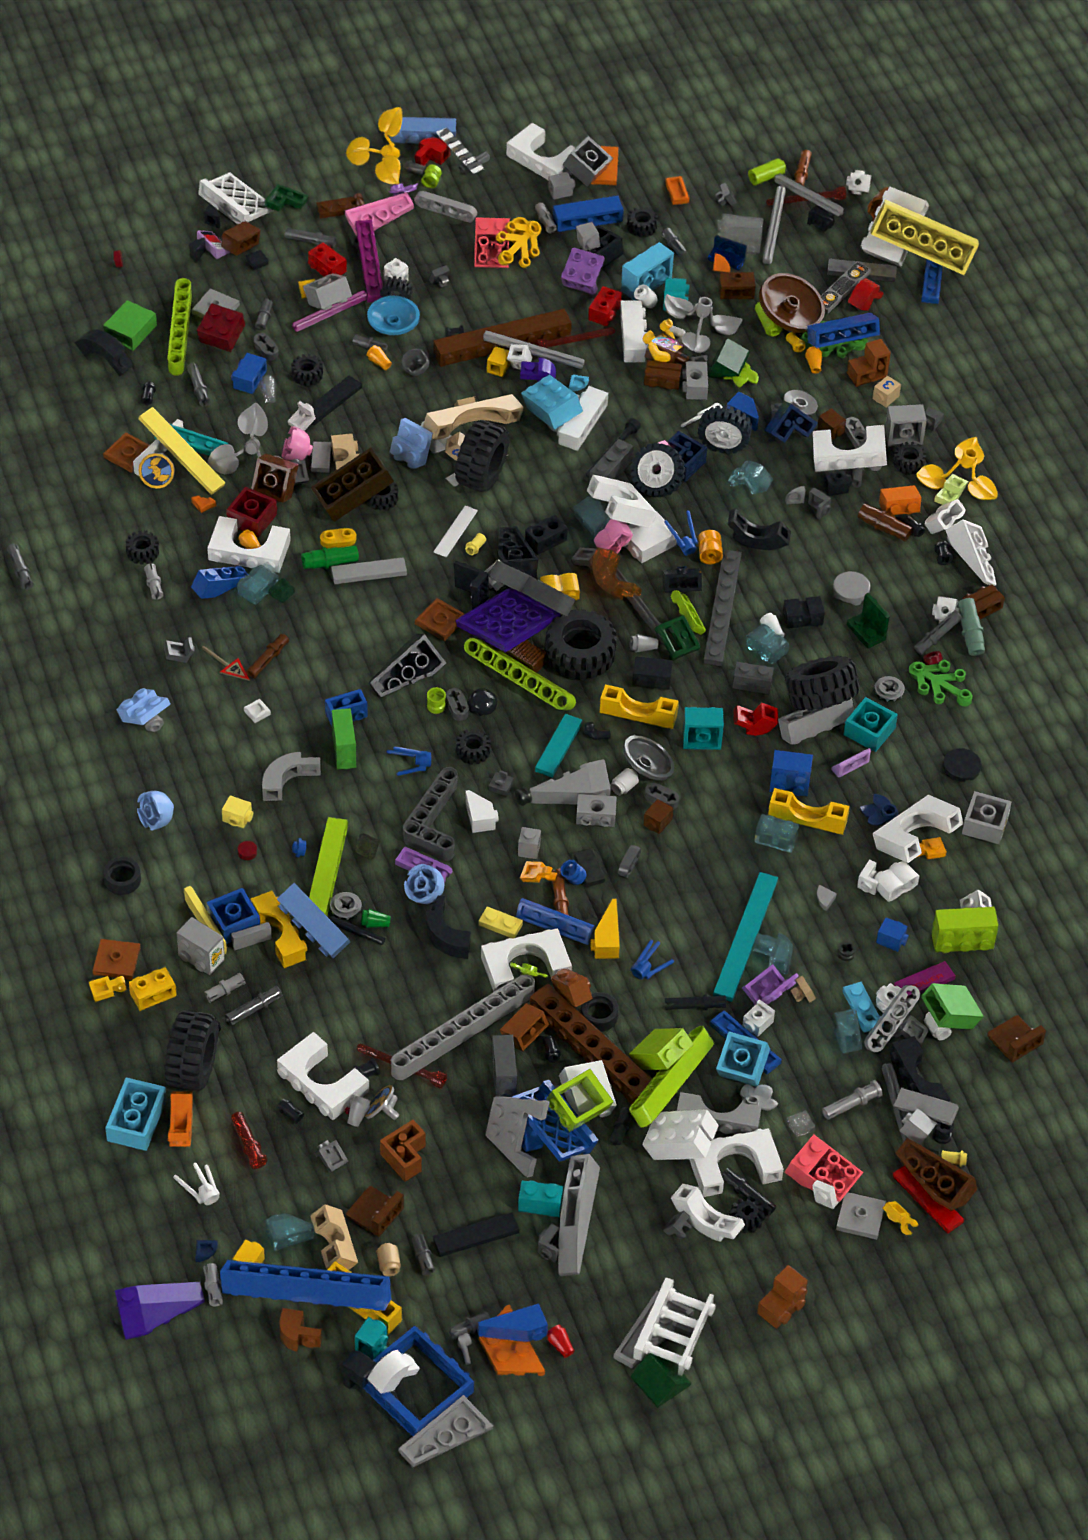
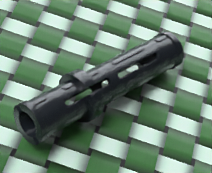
[665,995,726,1011]
[722,1167,777,1217]

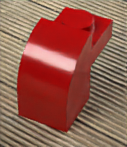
[414,138,450,165]
[848,278,884,310]
[733,702,778,735]

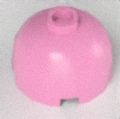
[281,426,313,461]

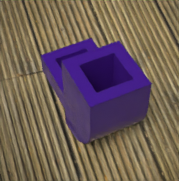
[520,358,556,382]

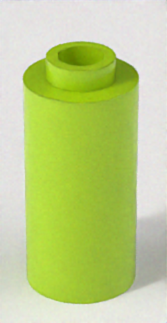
[748,158,786,186]
[755,302,782,336]

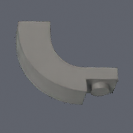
[262,752,321,801]

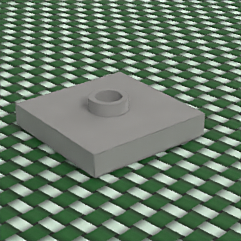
[192,289,240,318]
[836,1192,886,1240]

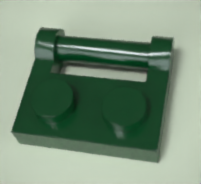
[654,615,701,661]

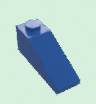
[478,1304,548,1342]

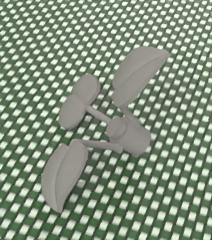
[664,294,742,353]
[207,403,281,474]

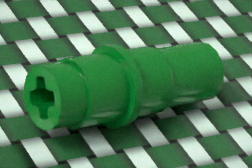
[301,545,359,569]

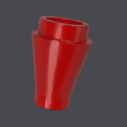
[547,1325,575,1358]

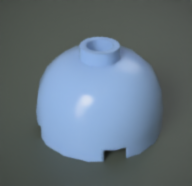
[137,791,174,831]
[404,864,445,904]

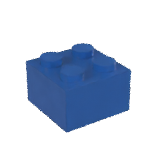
[769,750,813,796]
[206,888,260,944]

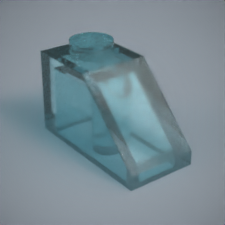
[265,1213,314,1251]

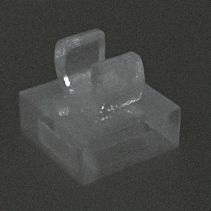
[787,1111,815,1138]

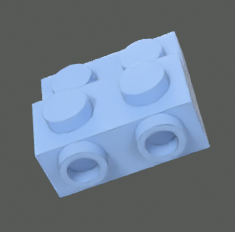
[389,418,433,469]
[116,688,170,725]

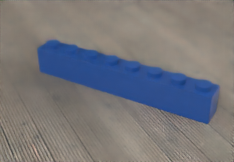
[220,1260,391,1311]

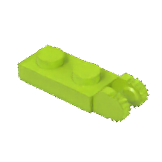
[671,590,706,635]

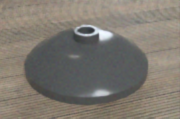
[623,735,674,780]

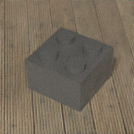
[562,136,613,187]

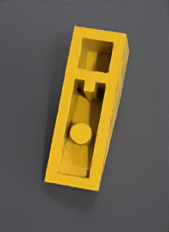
[590,899,620,959]

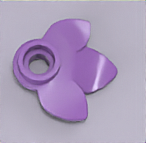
[389,183,418,196]

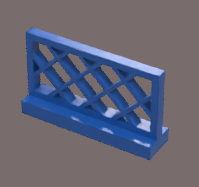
[512,1080,599,1162]

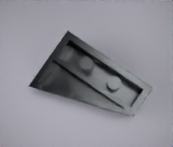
[580,225,624,269]

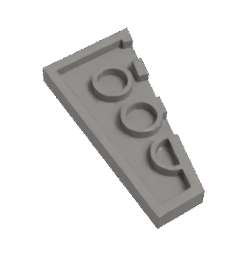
[614,1291,694,1368]
[398,1395,493,1467]

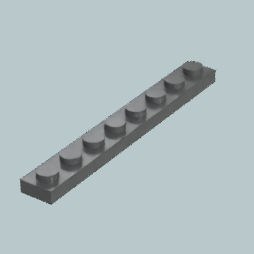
[704,549,742,666]

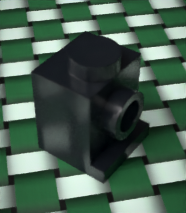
[807,205,835,231]
[823,470,852,496]

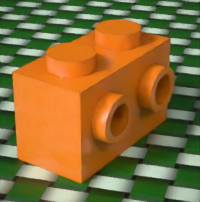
[879,485,922,516]

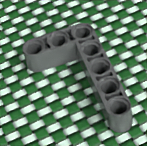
[488,560,576,616]
[403,767,458,861]

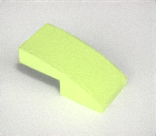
[934,474,968,505]

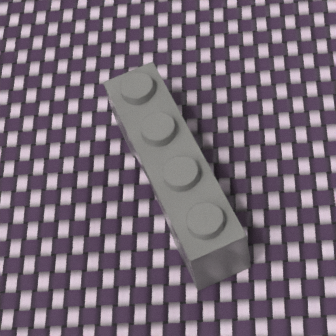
[677,1092,762,1134]

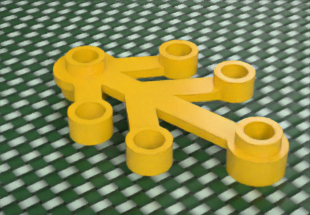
[496,221,541,268]

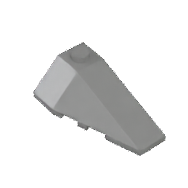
[530,759,611,804]

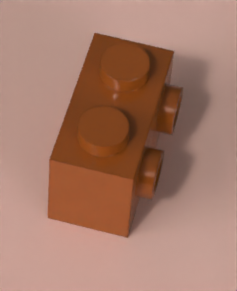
[551,969,593,1007]
[500,1003,549,1052]

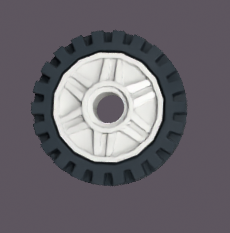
[698,405,752,454]
[630,443,685,497]

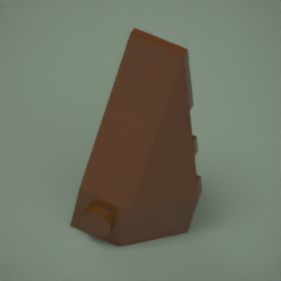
[895,1137,977,1210]

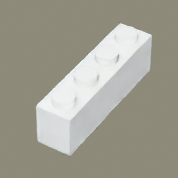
[620,300,648,362]
[557,386,608,451]

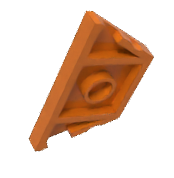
[479,1304,545,1376]

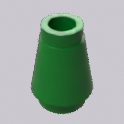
[361,908,391,928]

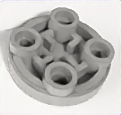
[833,571,870,605]

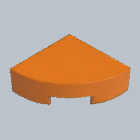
[713,253,730,272]
[191,496,216,513]

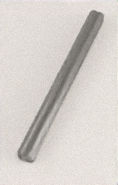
[774,173,844,216]
[763,186,786,264]
[483,331,584,369]

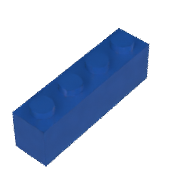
[553,196,623,232]
[807,313,880,348]

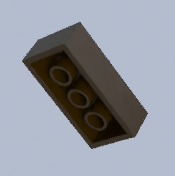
[311,447,394,522]

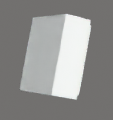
[244,699,271,723]

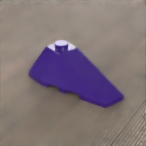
[115,1282,205,1340]

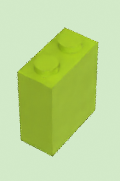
[629,1028,693,1070]

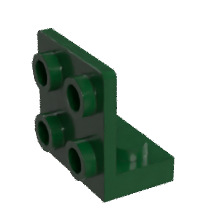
[846,593,890,649]

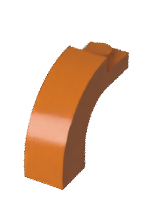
[168,1091,193,1147]

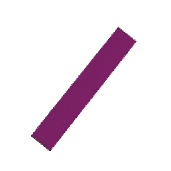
[355,220,383,302]

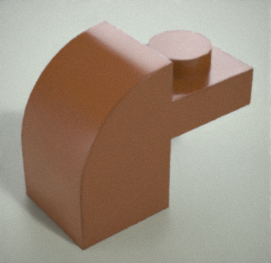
[280,1308,322,1352]

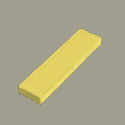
[184,886,227,955]

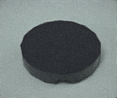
[943,748,982,782]

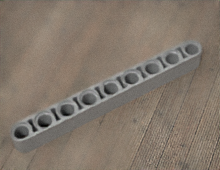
[391,974,535,1080]

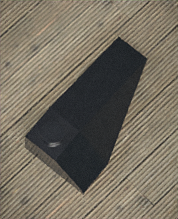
[498,526,538,579]
[369,634,446,697]

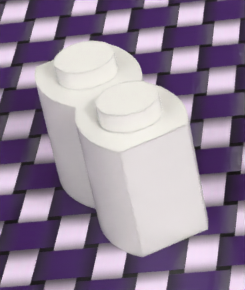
[924,499,966,534]
[874,861,919,902]

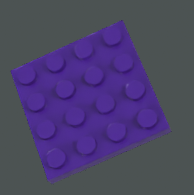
[455,587,560,652]

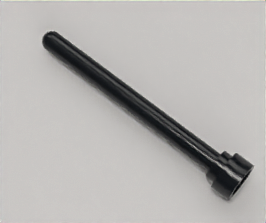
[586,418,641,478]

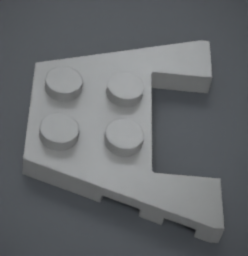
[486,1096,549,1177]

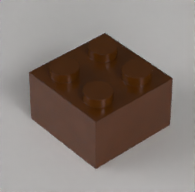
[251,453,299,503]

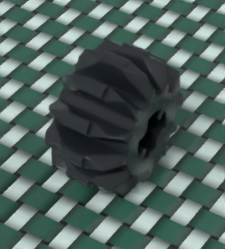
[729,1197,765,1234]

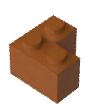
[847,339,891,387]
[380,1119,426,1182]
[757,1265,808,1329]

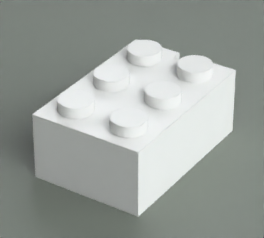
[642,1110,719,1160]

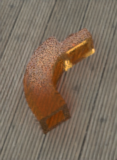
[593,547,642,600]

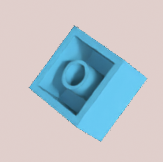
[716,1032,770,1087]

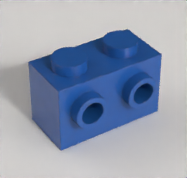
[231,353,267,394]
[325,689,368,727]

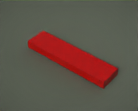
[893,1165,964,1233]

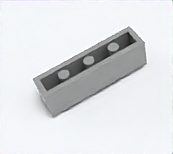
[778,697,854,744]

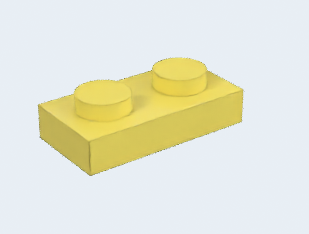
[479,907,523,938]

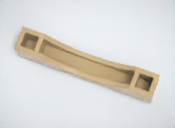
[423,394,524,440]

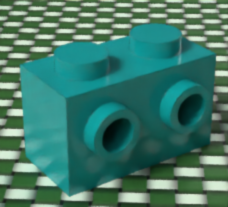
[518,1180,563,1217]
[355,1317,388,1360]

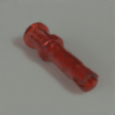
[231,1111,268,1169]

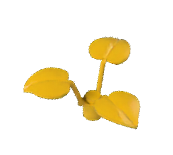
[346,107,402,185]
[916,437,998,500]

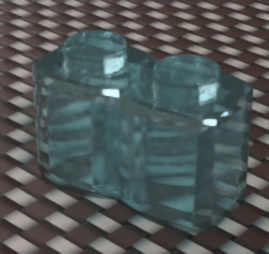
[237,565,279,605]
[746,624,789,664]

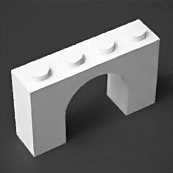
[506,123,575,180]
[861,187,929,267]
[813,425,887,472]
[587,475,656,528]
[208,516,290,573]
[873,795,963,863]
[481,928,572,992]
[277,1032,369,1120]
[689,1128,784,1197]

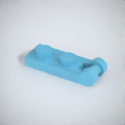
[842,982,884,1033]

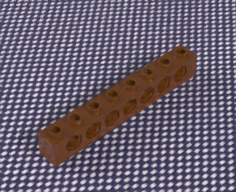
[530,984,652,1105]

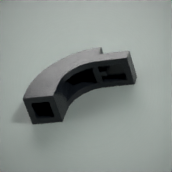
[75,329,134,376]
[727,508,791,550]
[426,895,471,959]

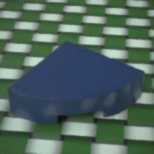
[195,1240,218,1262]

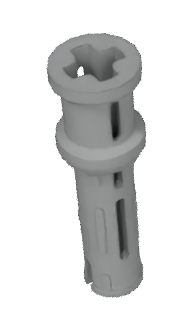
[822,1080,882,1120]

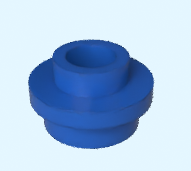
[292,838,306,858]

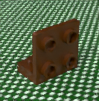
[987,1015,1046,1063]
[346,1186,404,1237]

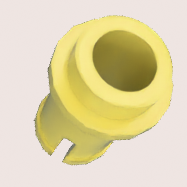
[465,533,486,555]
[941,1150,967,1167]

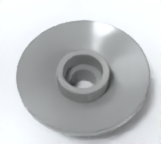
[784,390,818,415]

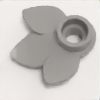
[740,1084,778,1111]

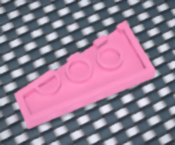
[345,193,414,236]

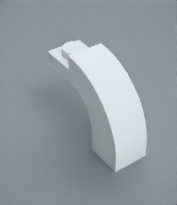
[671,1184,745,1242]

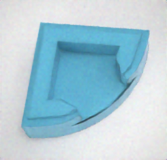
[569,375,589,391]

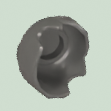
[401,349,429,376]

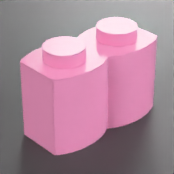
[594,519,633,559]

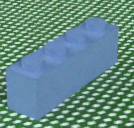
[389,117,456,144]
[277,883,350,958]

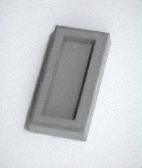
[311,442,331,473]
[231,922,272,951]

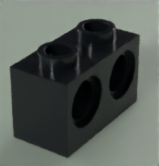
[525,515,568,555]

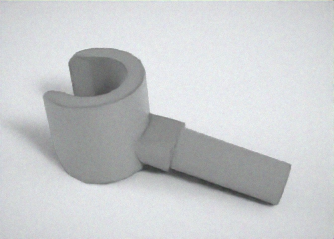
[457,1333,472,1365]

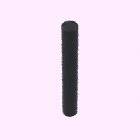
[330,916,386,945]

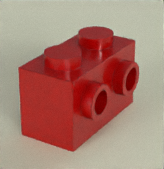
[308,242,347,277]
[588,286,623,327]

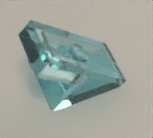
[834,1009,863,1053]

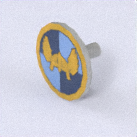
[139,453,175,489]
[364,1085,399,1120]

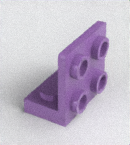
[561,248,605,295]

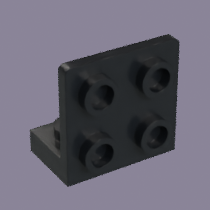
[454,561,489,609]

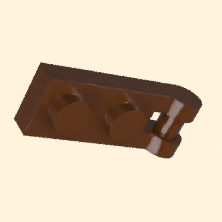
[316,193,365,219]

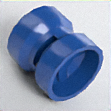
[560,860,587,885]

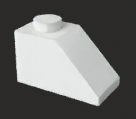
[465,790,499,833]

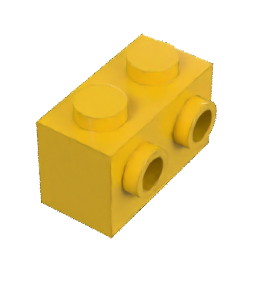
[129,967,177,1011]

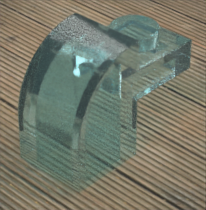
[728,461,773,494]
[754,933,793,974]

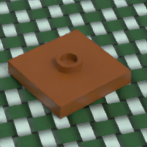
[103,432,150,473]
[415,598,464,641]
[93,939,141,980]

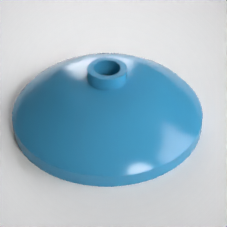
[367,296,420,335]

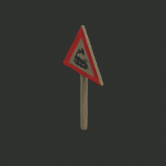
[202,646,250,681]

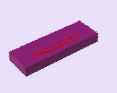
[894,961,956,998]

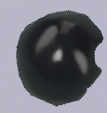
[467,688,498,716]

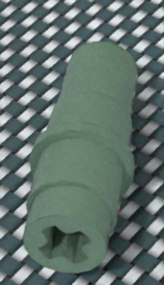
[958,598,985,656]

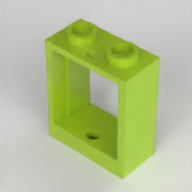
[546,1069,614,1132]

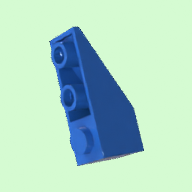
[191,566,251,599]

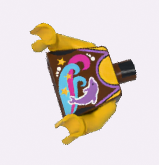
[642,319,689,366]

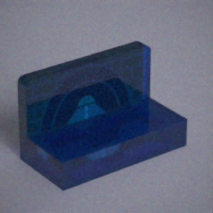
[708,235,747,271]

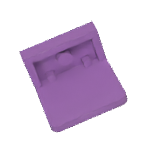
[742,964,799,1005]

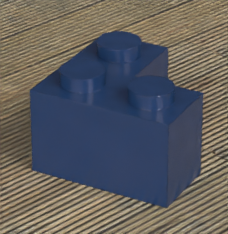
[764,401,818,443]
[668,431,707,482]

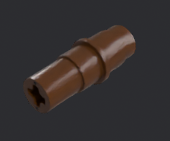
[858,503,913,542]

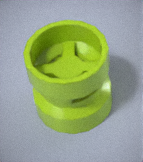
[422,165,442,188]
[427,687,446,714]

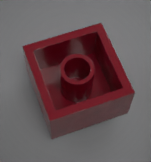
[197,303,245,352]
[226,487,277,538]

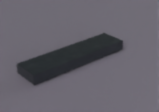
[311,375,362,425]
[433,1213,520,1257]

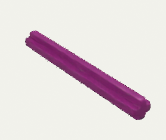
[292,290,367,332]

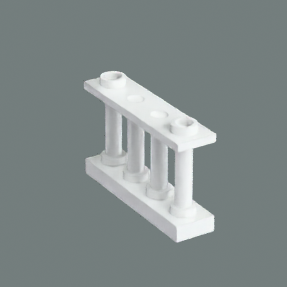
[634,1278,716,1376]

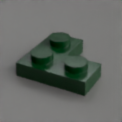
[264,184,309,212]

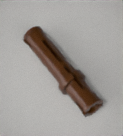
[246,633,289,679]

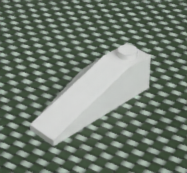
[946,519,996,586]

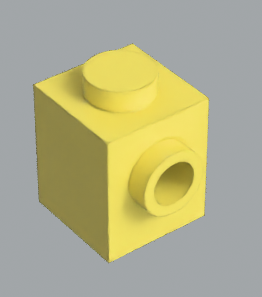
[222,795,253,828]

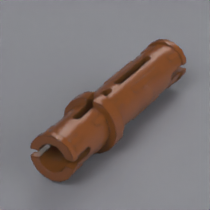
[794,150,812,186]
[552,869,569,915]

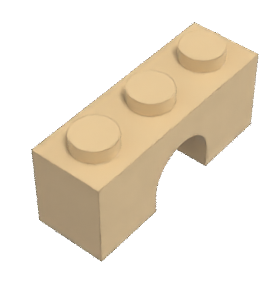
[331,434,359,470]
[310,1204,358,1270]

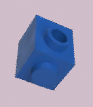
[876,918,909,952]

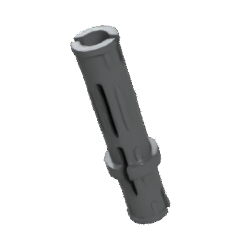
[285,227,337,247]
[187,363,210,406]
[7,544,33,590]
[913,610,962,655]
[225,985,283,1026]

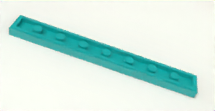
[713,872,778,1002]

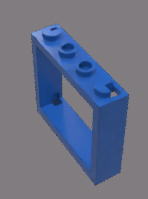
[363,1326,474,1436]

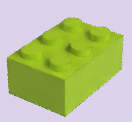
[931,907,999,953]

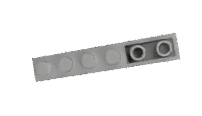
[559,1154,600,1276]

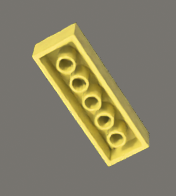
[871,199,979,275]

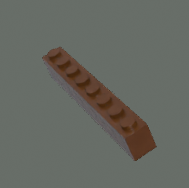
[434,309,572,367]

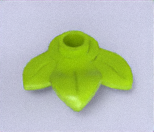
[724,362,759,387]
[510,962,548,978]

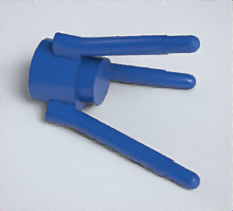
[664,510,698,556]
[387,747,431,776]
[631,940,674,980]

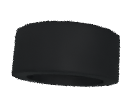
[103,856,141,895]
[580,992,618,1032]

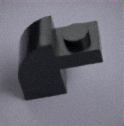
[336,1350,377,1389]

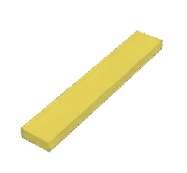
[139,407,225,495]

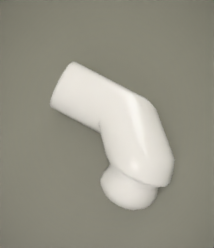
[670,326,686,343]

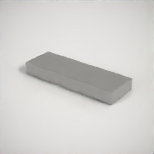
[894,1088,959,1125]

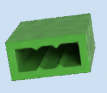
[103,300,157,351]
[332,708,356,770]
[921,983,984,1029]

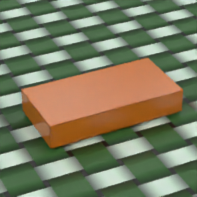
[665,176,689,205]

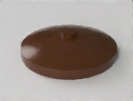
[759,273,825,333]

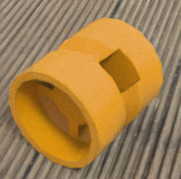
[698,530,723,564]

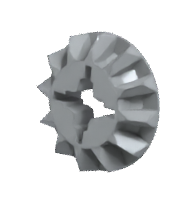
[874,676,905,702]
[330,892,362,920]

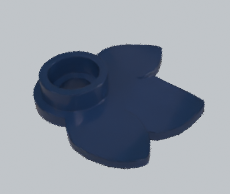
[860,794,898,825]

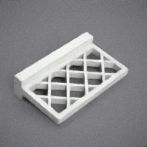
[199,173,274,224]

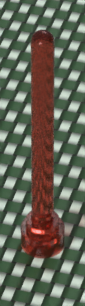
[766,186,846,206]
[535,327,615,349]
[357,1044,447,1089]

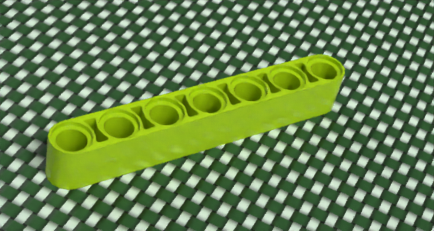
[168,278,192,376]
[464,638,576,710]
[309,817,348,917]
[629,1026,714,1128]

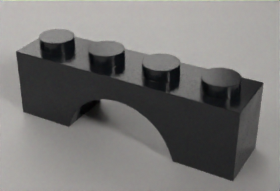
[890,1036,950,1102]

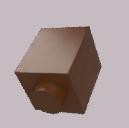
[817,408,846,440]
[643,799,673,834]

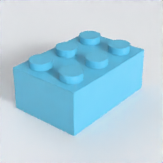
[621,242,674,301]
[521,375,583,430]
[106,1078,166,1151]

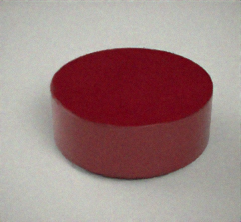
[113,250,123,268]
[923,651,943,665]
[238,841,257,860]

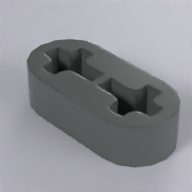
[254,333,278,361]
[446,688,469,721]
[645,783,679,810]
[618,845,641,878]

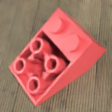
[475,218,510,268]
[785,1134,863,1202]

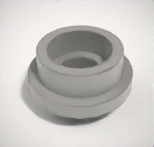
[145,715,164,732]

